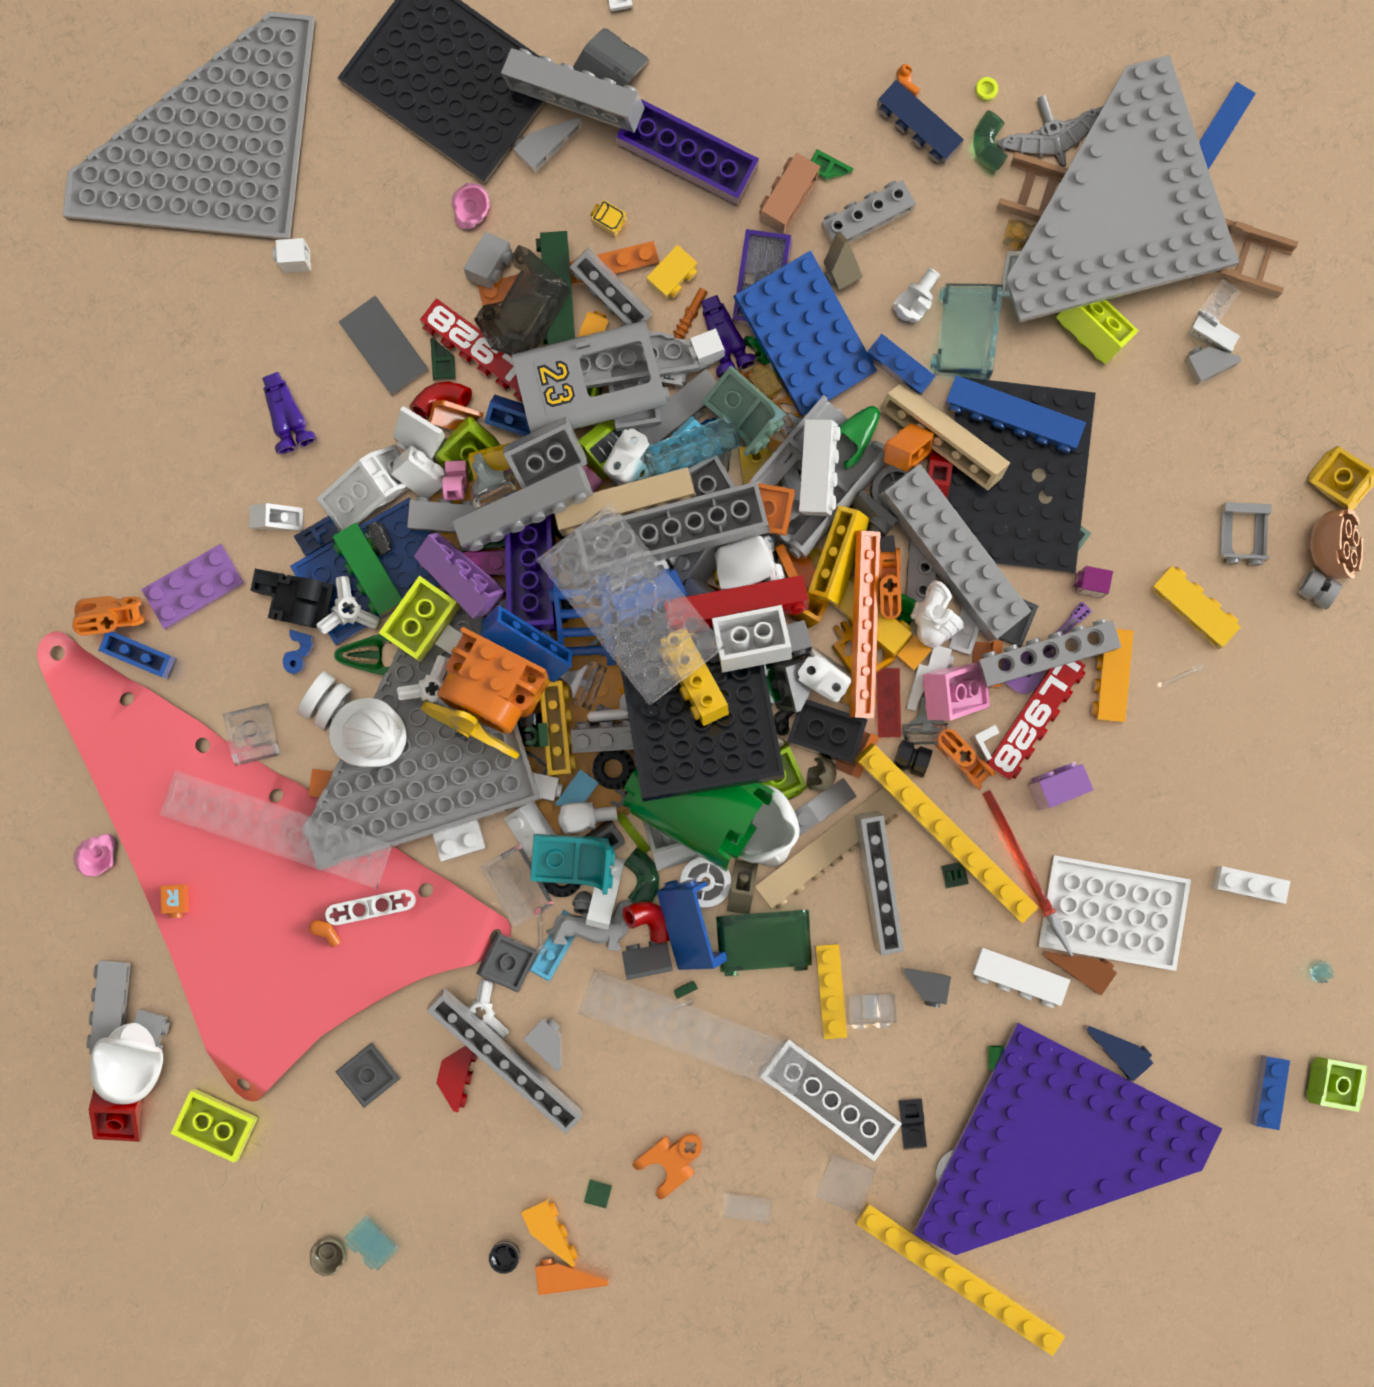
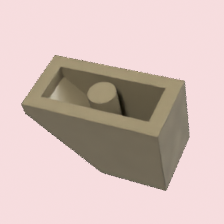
[823,232,863,290]
[727,859,758,915]

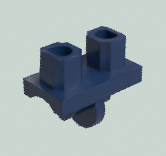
[294,515,339,556]

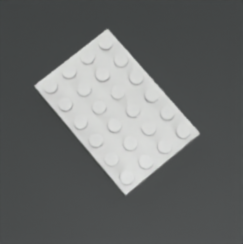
[1038,855,1191,971]

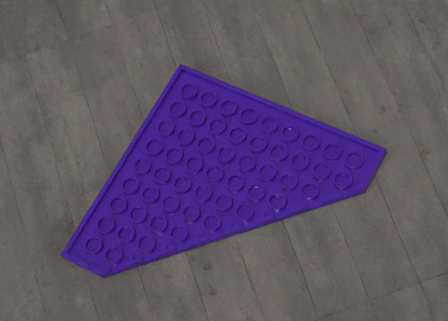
[913,1022,1222,1255]

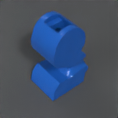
[283,629,315,675]

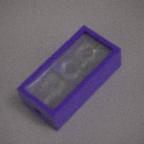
[732,229,793,326]

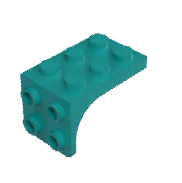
[530,834,615,895]

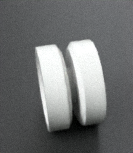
[297,671,353,731]

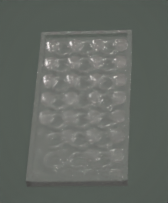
[536,502,725,706]

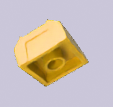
[1309,446,1374,510]

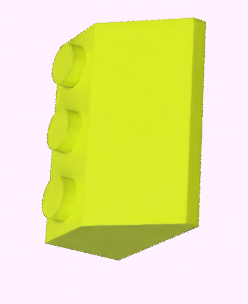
[1056,300,1139,365]

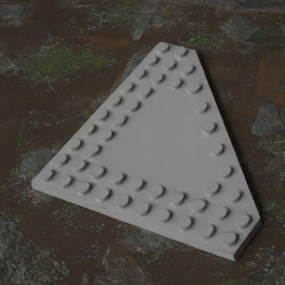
[63,12,315,240]
[1005,55,1239,323]
[305,588,541,871]

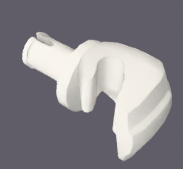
[892,268,940,323]
[558,802,618,835]

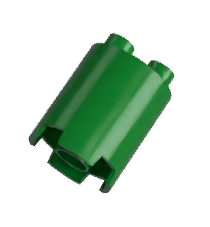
[623,768,775,872]

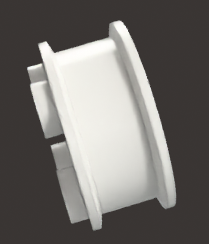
[680,857,731,907]

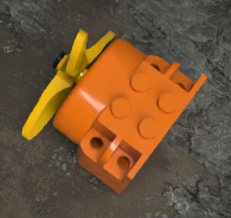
[421,627,550,759]

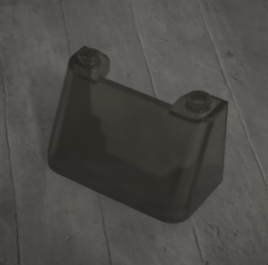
[474,245,570,356]

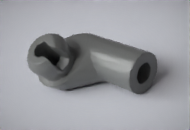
[774,710,796,735]

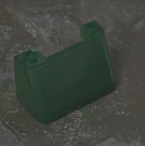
[716,909,812,976]

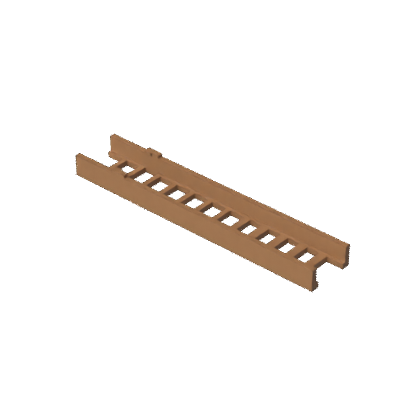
[996,152,1298,298]

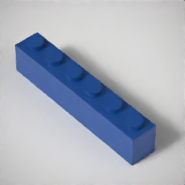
[945,375,1086,453]

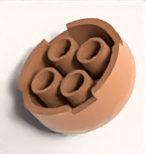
[1309,509,1363,579]

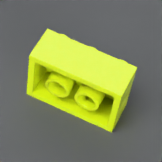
[379,576,461,663]
[171,1089,258,1163]

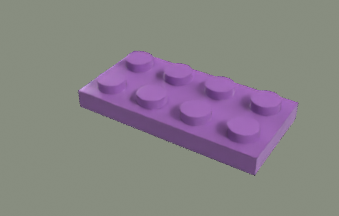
[141,543,245,630]

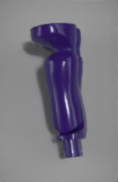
[701,295,757,377]
[262,372,317,454]

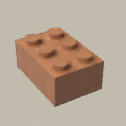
[759,152,820,234]

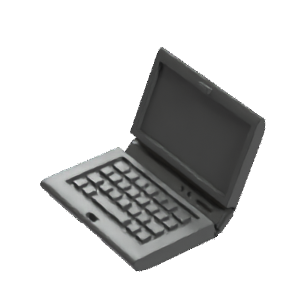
[573,28,649,87]

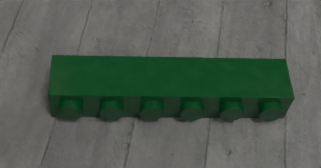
[536,231,575,345]

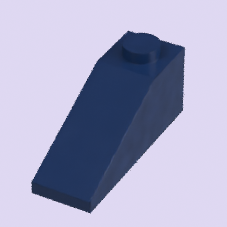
[1083,1025,1153,1081]

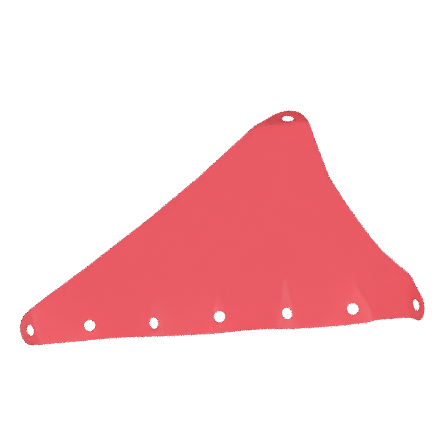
[37,631,511,1102]

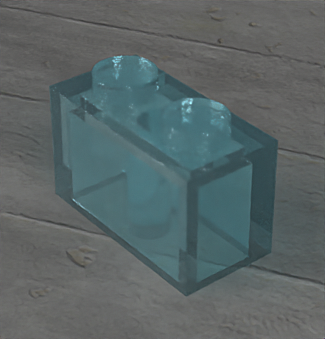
[344,1215,400,1271]

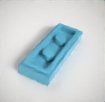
[529,910,575,982]

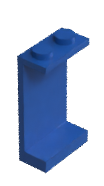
[656,879,727,970]

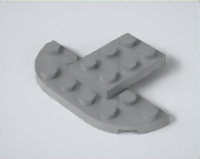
[580,332,699,431]

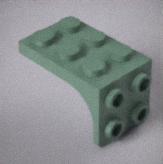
[702,366,787,457]

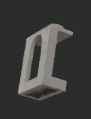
[1219,502,1272,565]

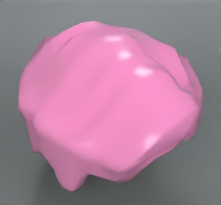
[452,183,490,230]
[73,834,115,877]

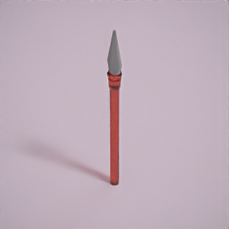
[983,790,1073,957]

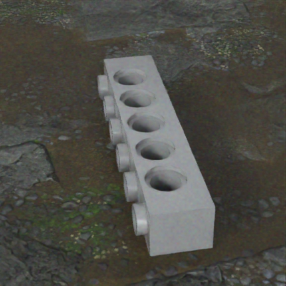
[977,618,1121,688]

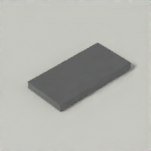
[338,295,429,396]

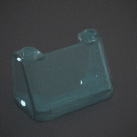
[931,283,1003,380]

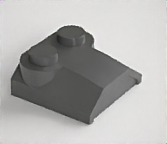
[852,491,898,537]

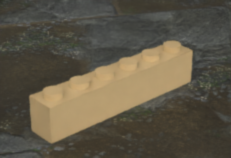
[880,382,1010,490]
[555,467,696,537]

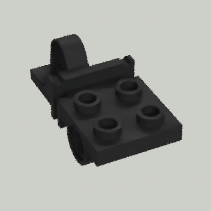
[250,568,335,629]

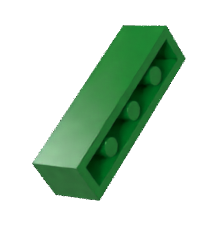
[332,523,402,617]

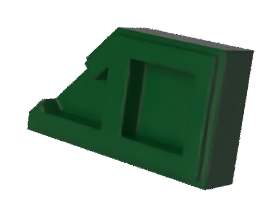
[430,338,456,381]

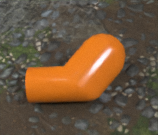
[896,64,921,96]
[309,920,341,947]

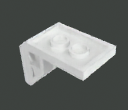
[316,445,410,531]

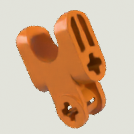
[878,548,901,619]
[72,596,144,636]
[934,729,996,790]
[632,1133,702,1200]

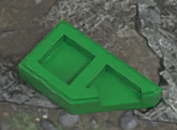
[811,149,854,181]

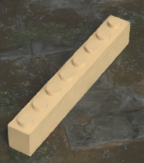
[755,787,906,909]

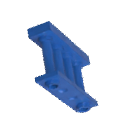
[549,576,617,666]

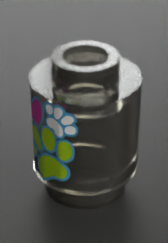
[363,521,394,557]

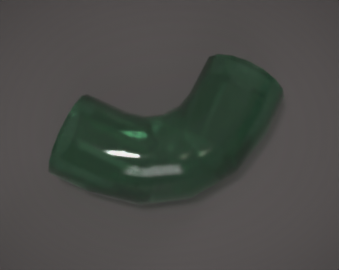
[973,110,1008,174]
[624,847,660,903]

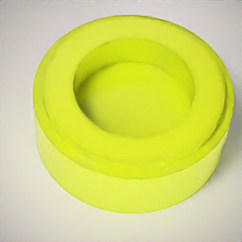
[975,77,998,101]

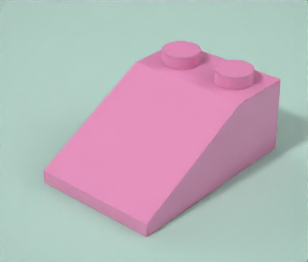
[923,663,990,720]

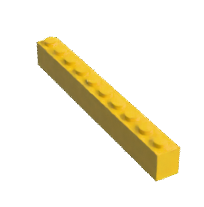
[855,743,1038,924]
[855,1202,1065,1356]

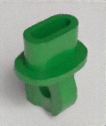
[744,336,770,367]
[898,593,916,625]

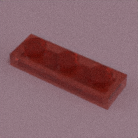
[876,668,901,738]

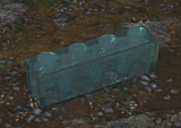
[643,416,741,476]

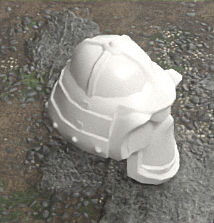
[910,580,964,648]

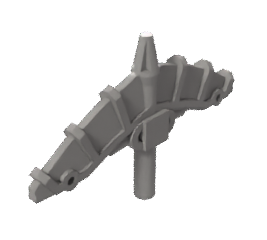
[997,95,1104,166]

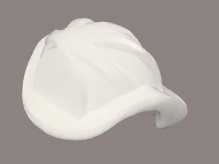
[329,698,407,767]
[740,785,800,867]
[90,1023,163,1104]

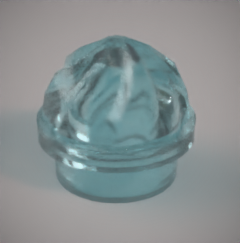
[1311,960,1335,983]

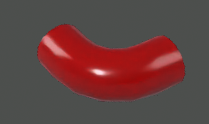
[409,381,472,419]
[622,901,670,943]

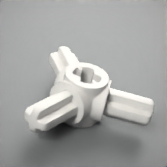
[316,576,380,635]
[397,655,456,711]
[467,979,509,1039]

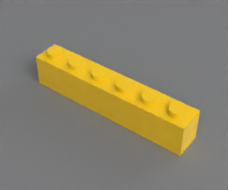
[809,546,912,657]

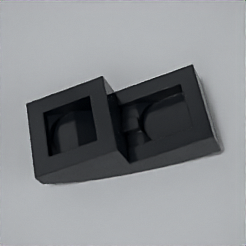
[899,1099,927,1150]

